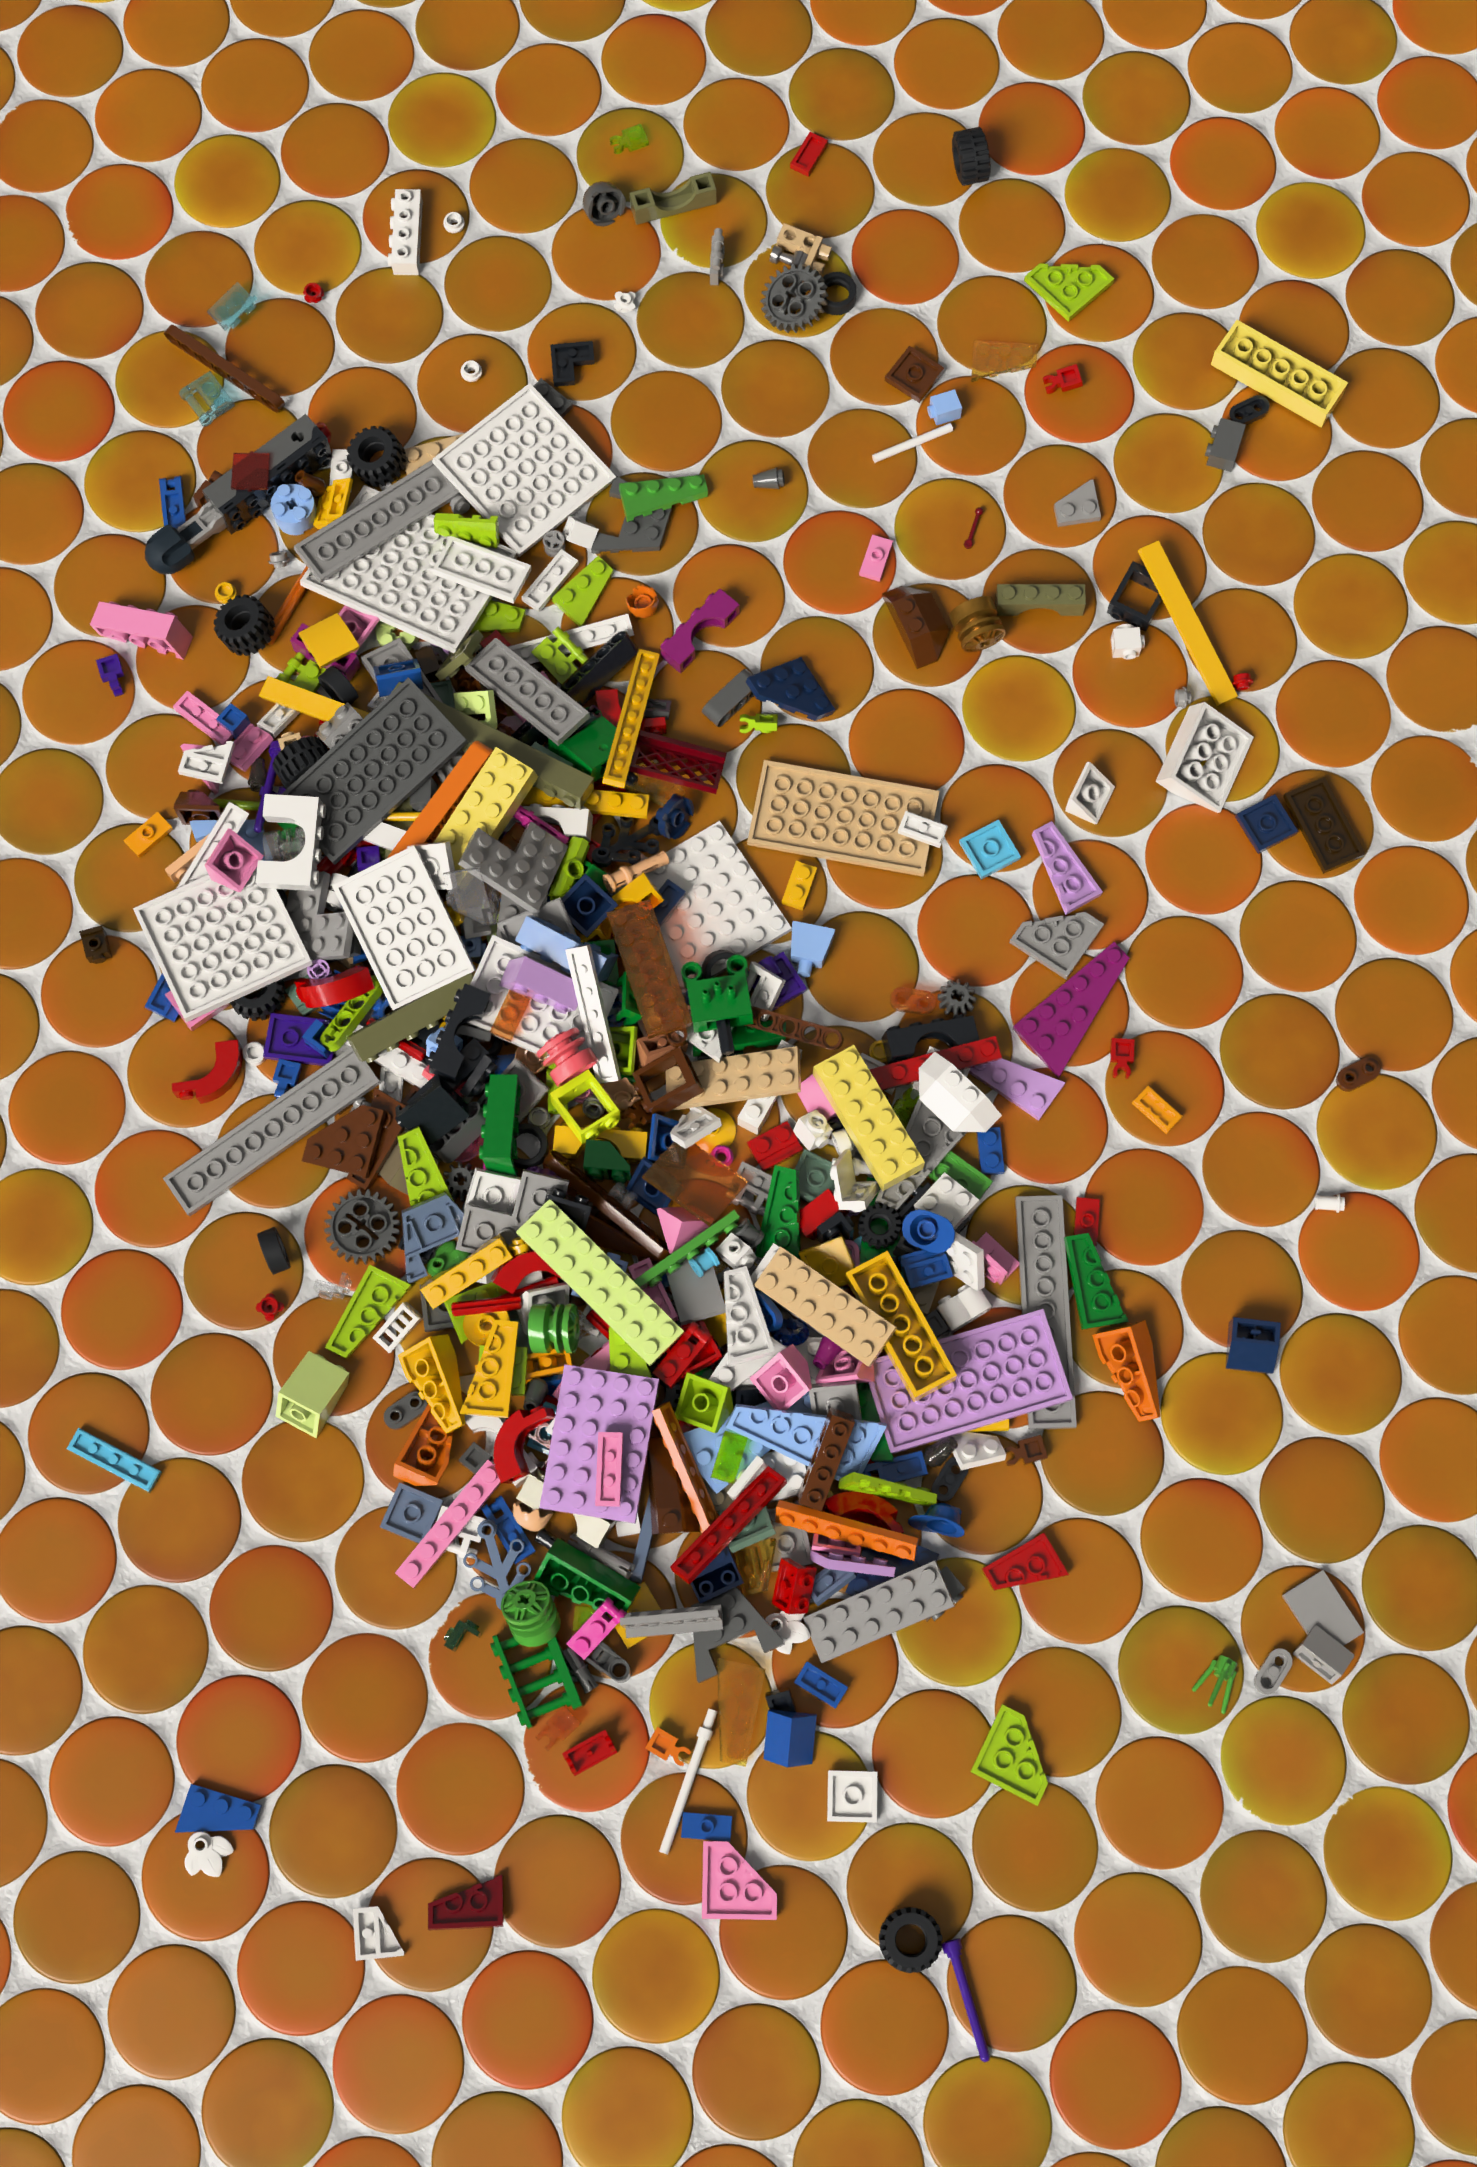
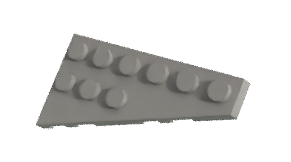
[875,1099,967,1212]

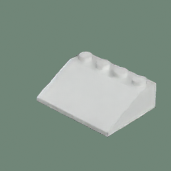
[1155,702,1254,813]

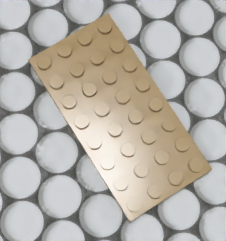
[747,760,939,877]

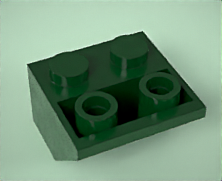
[583,1139,632,1184]

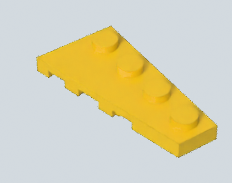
[460,1320,519,1418]

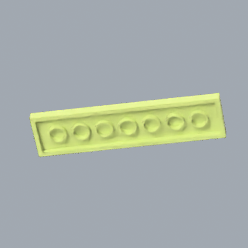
[516,1199,684,1366]

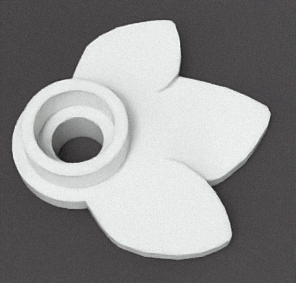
[765,1611,811,1654]
[185,1831,234,1877]

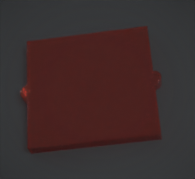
[231,451,270,492]

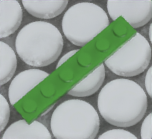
[633,1210,740,1290]

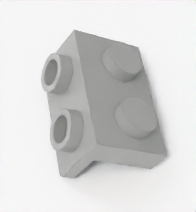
[316,702,363,749]

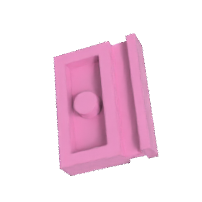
[230,723,274,772]

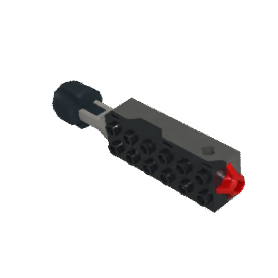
[145,414,332,574]

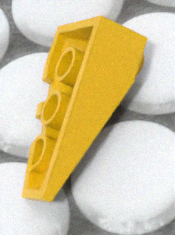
[398,1334,465,1434]

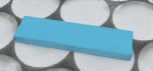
[66,1428,162,1493]

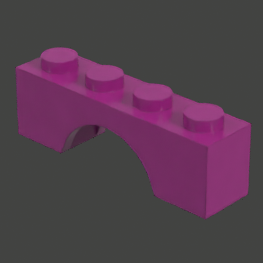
[661,589,740,674]

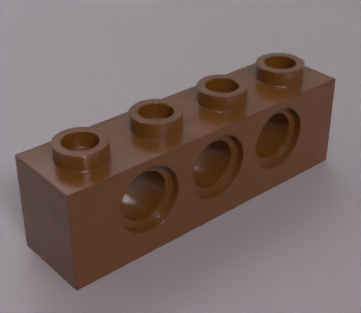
[797,1407,855,1511]

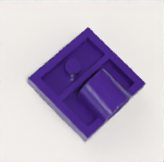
[748,952,807,1011]

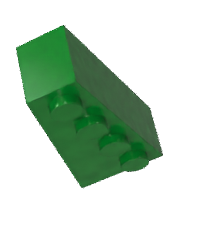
[479,1074,521,1176]
[533,1538,641,1615]

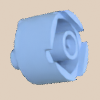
[270,484,317,535]

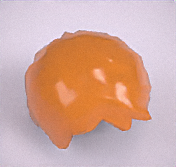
[626,584,659,618]

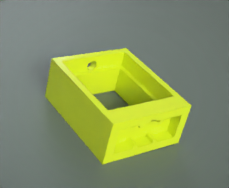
[550,1069,621,1144]

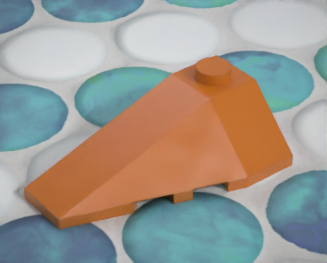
[1092,1320,1161,1422]
[393,1404,453,1486]

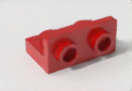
[772,1558,817,1615]

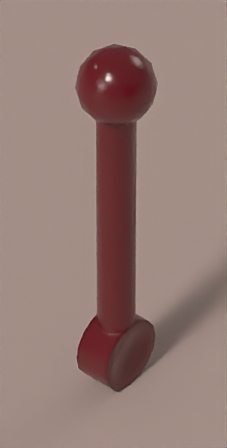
[964,507,984,549]

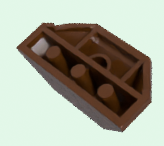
[882,586,949,669]

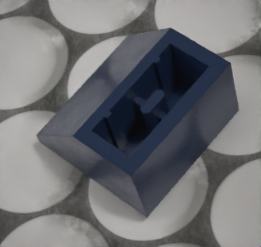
[1225,1317,1281,1374]
[678,1546,744,1604]

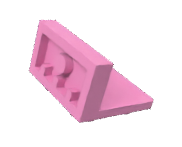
[972,1232,1019,1285]

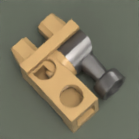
[769,223,832,276]

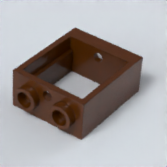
[632,1046,704,1116]

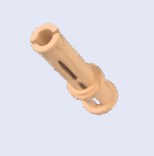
[602,851,669,893]

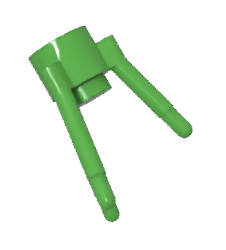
[1192,1655,1237,1714]

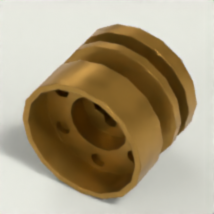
[949,596,1006,653]

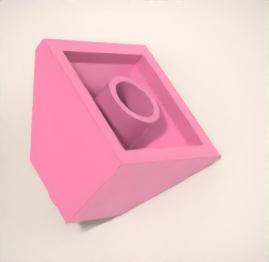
[750,1344,812,1410]

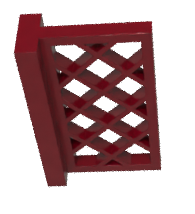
[629,730,727,794]

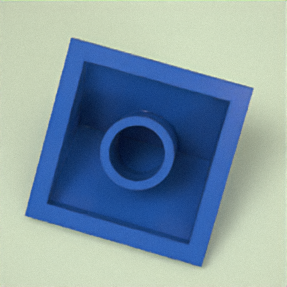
[373,658,423,697]
[648,1113,686,1170]
[763,1709,817,1768]

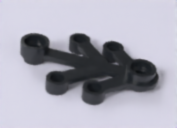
[592,816,661,867]

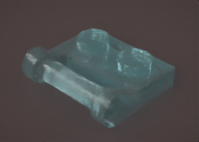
[179,371,235,427]

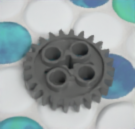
[760,263,829,333]
[324,1189,401,1265]

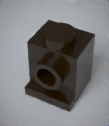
[415,646,442,682]
[79,926,112,964]

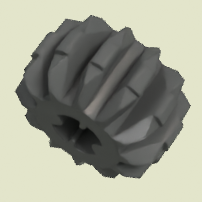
[937,979,976,1017]
[443,1161,475,1202]

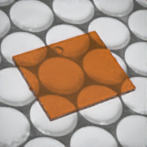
[642,1142,749,1227]

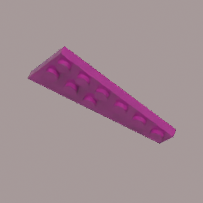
[1013,942,1129,1079]

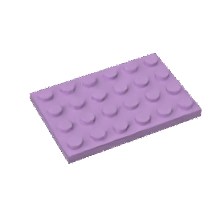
[539,1364,660,1524]

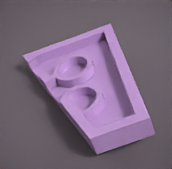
[809,1551,896,1577]

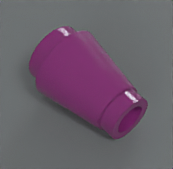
[813,1336,843,1370]

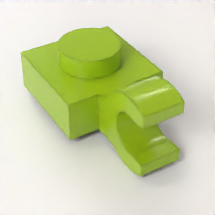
[739,714,778,733]

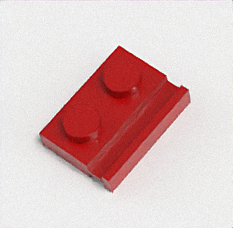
[747,1121,803,1172]

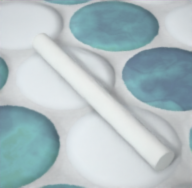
[872,423,953,463]

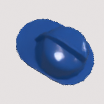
[902,1209,955,1253]
[908,1503,965,1538]

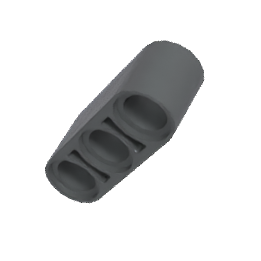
[702,669,754,727]
[429,1102,486,1164]

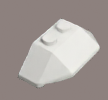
[919,1052,1002,1133]

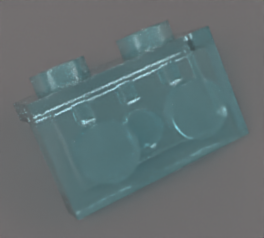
[207,282,258,331]

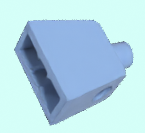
[791,921,835,977]

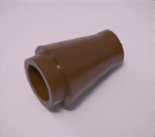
[295,470,327,498]

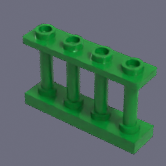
[490,1635,584,1729]

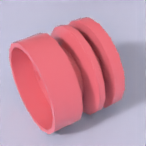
[536,1027,599,1087]

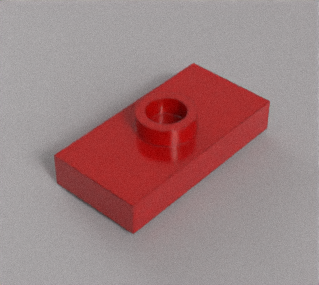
[1074,1197,1100,1246]

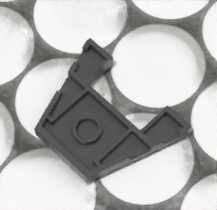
[591,476,671,554]
[691,1586,785,1683]

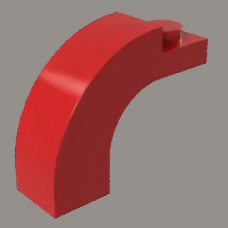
[595,689,667,744]
[294,966,375,1008]
[172,1039,243,1104]
[491,1249,563,1294]
[494,1406,556,1484]
[822,1491,904,1534]

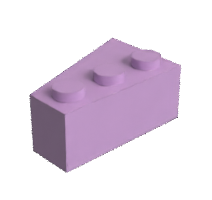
[499,956,578,1014]

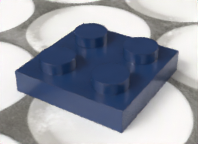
[1235,794,1298,854]

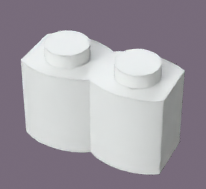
[936,1284,992,1334]

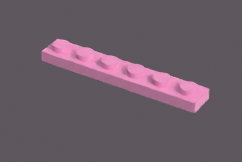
[395,1460,501,1589]

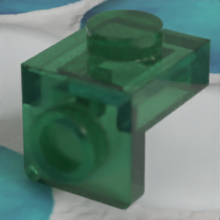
[444,1619,482,1652]

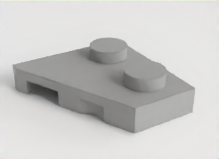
[1054,480,1101,527]

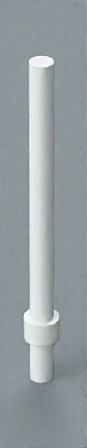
[659,1708,717,1855]

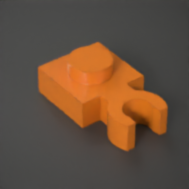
[645,1727,691,1766]

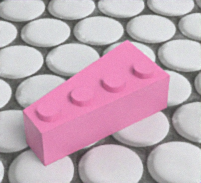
[90,601,193,660]

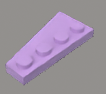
[1032,821,1103,915]
[969,1059,1065,1121]

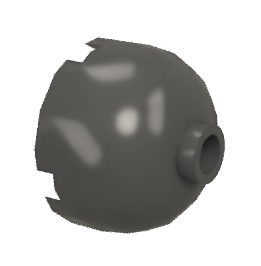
[583,181,626,226]

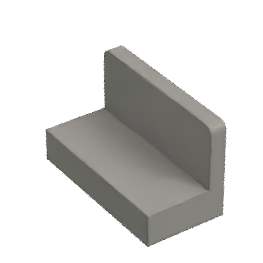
[1292,1625,1354,1685]

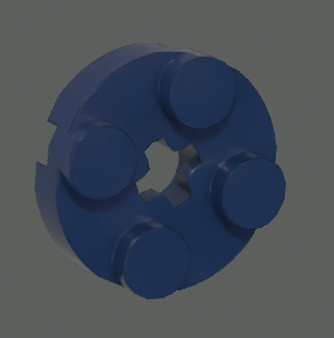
[656,793,694,839]

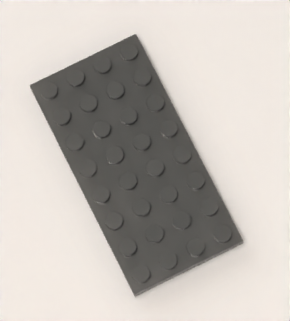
[281,677,468,864]

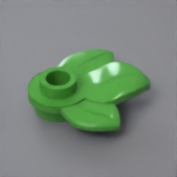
[427,1241,471,1277]

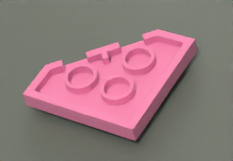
[702,1841,777,1920]

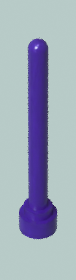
[254,741,281,833]
[941,1938,990,2062]

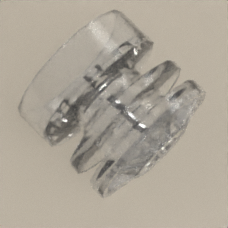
[263,826,305,862]

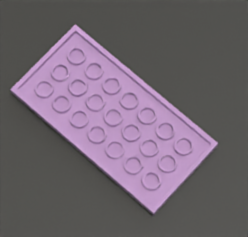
[868,1309,1073,1454]

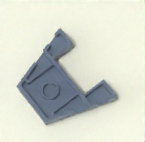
[402,1192,464,1283]

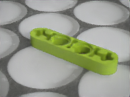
[320,975,383,1052]

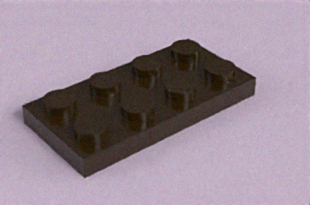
[1283,777,1365,874]

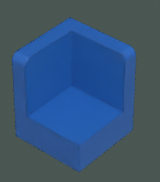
[216,703,251,739]
[302,1019,335,1058]

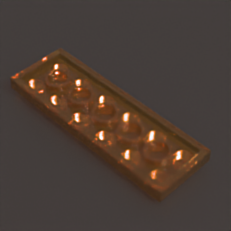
[606,899,693,1039]

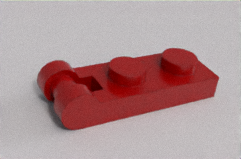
[652,1321,713,1389]

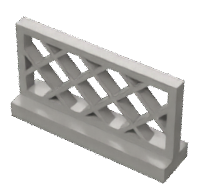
[620,1605,724,1638]

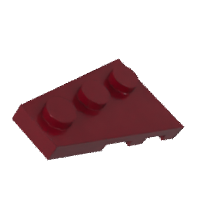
[428,1875,504,1931]

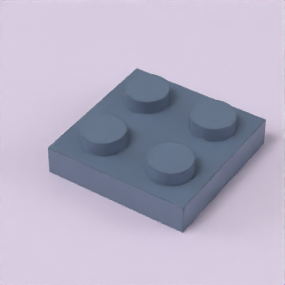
[380,1482,444,1544]

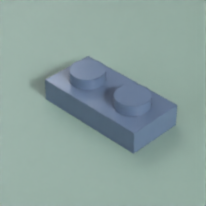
[811,1568,856,1606]

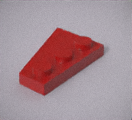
[981,1533,1069,1591]

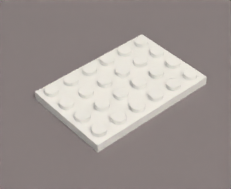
[332,845,476,1010]
[466,935,619,1058]

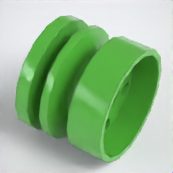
[528,1304,580,1353]
[501,1580,561,1647]

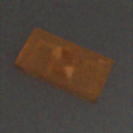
[490,990,530,1042]

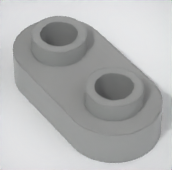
[1254,1648,1292,1694]

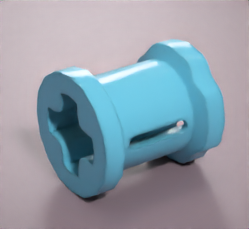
[688,1247,720,1278]

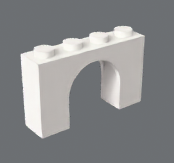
[256,794,326,891]

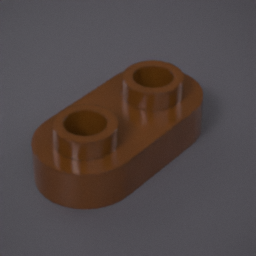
[1336,1057,1380,1092]

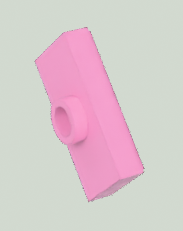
[859,535,893,582]

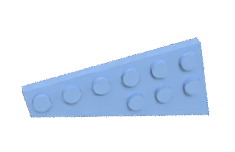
[683,1391,812,1494]
[726,1404,887,1481]

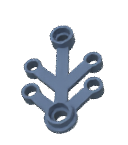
[463,1519,531,1610]

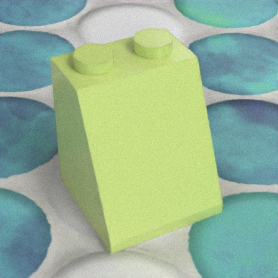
[276,1351,350,1438]

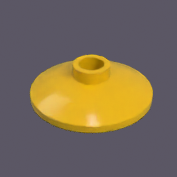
[694,1108,736,1153]
[463,1311,510,1347]

